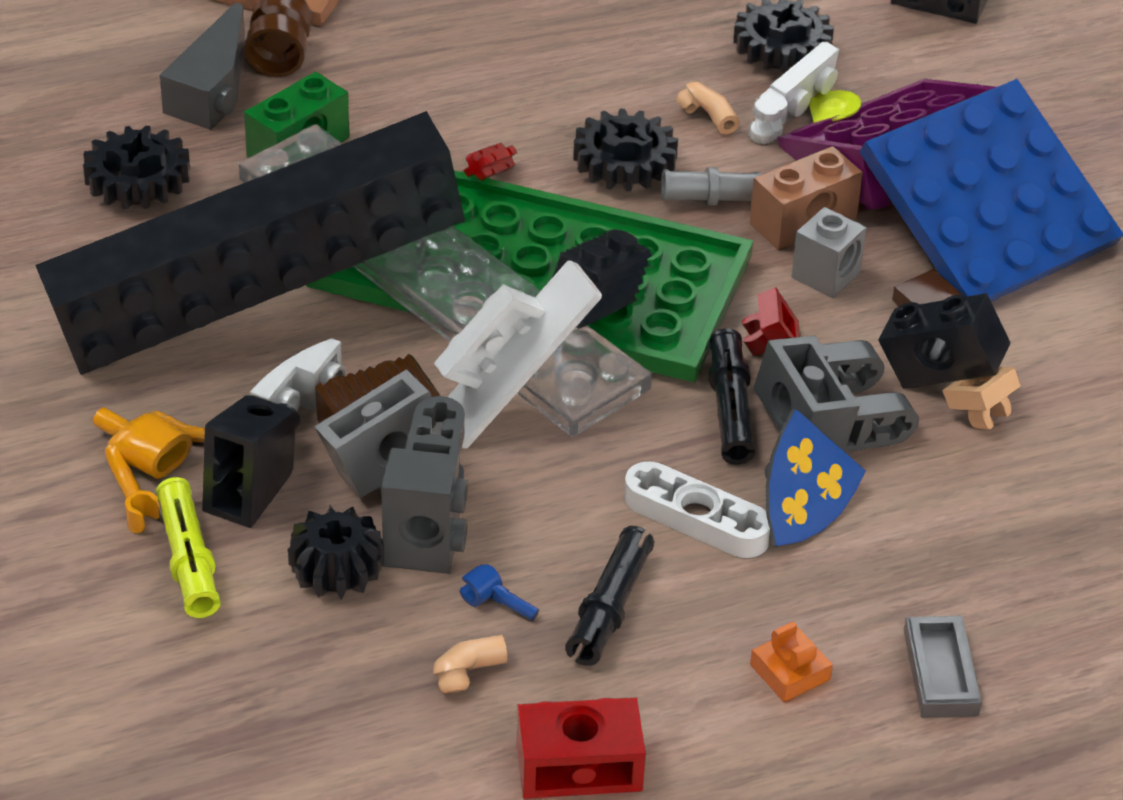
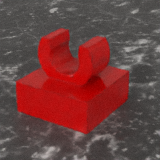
[742,287,800,356]

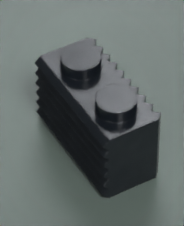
[552,229,652,329]

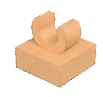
[942,367,1021,429]

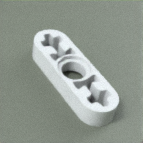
[624,462,770,558]

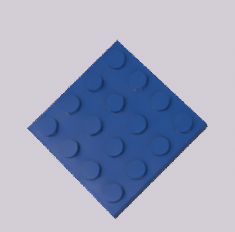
[859,79,1123,302]

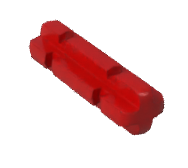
[463,142,517,181]

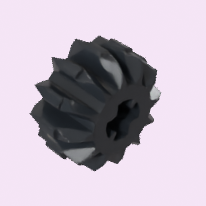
[288,505,384,600]

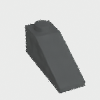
[160,2,245,130]

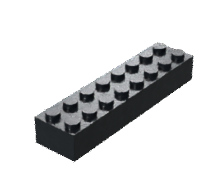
[35,111,465,375]

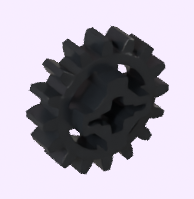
[733,0,834,73]
[573,108,678,191]
[83,125,190,209]

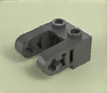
[753,335,919,453]
[381,396,468,574]

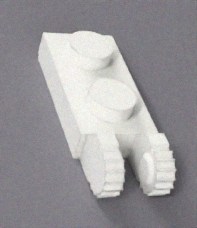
[748,42,839,145]

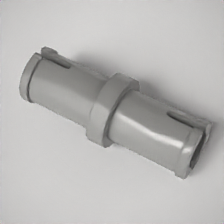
[661,167,761,206]

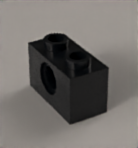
[878,293,1011,389]

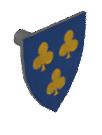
[765,409,866,546]

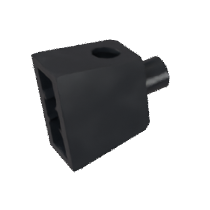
[202,395,300,528]

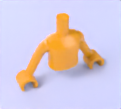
[93,407,205,534]

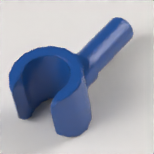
[460,564,539,621]

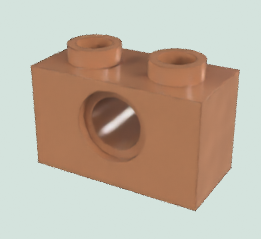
[750,146,863,251]

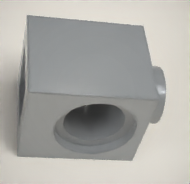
[791,207,866,298]

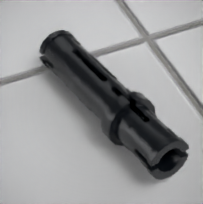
[708,328,755,465]
[565,526,655,666]

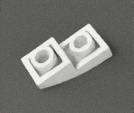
[250,338,346,412]

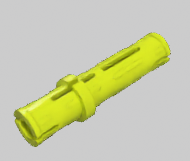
[156,477,221,618]

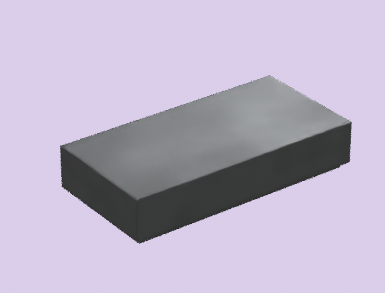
[904,616,982,718]

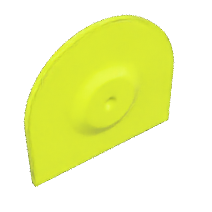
[809,90,861,123]

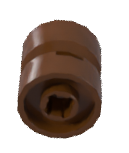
[244,0,312,77]

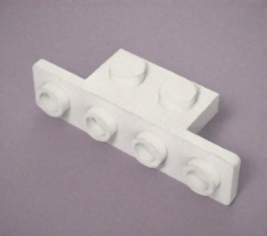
[434,261,602,449]

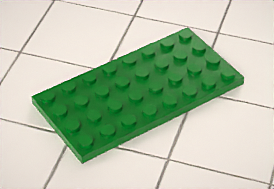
[306,170,753,383]

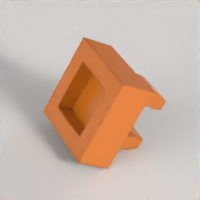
[750,621,833,702]

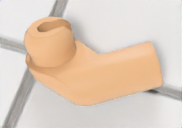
[676,81,740,135]
[433,635,507,694]

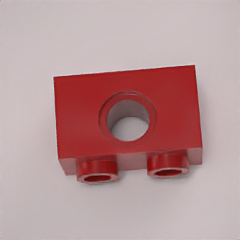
[517,697,646,799]

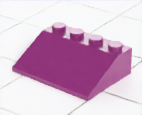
[777,79,996,210]

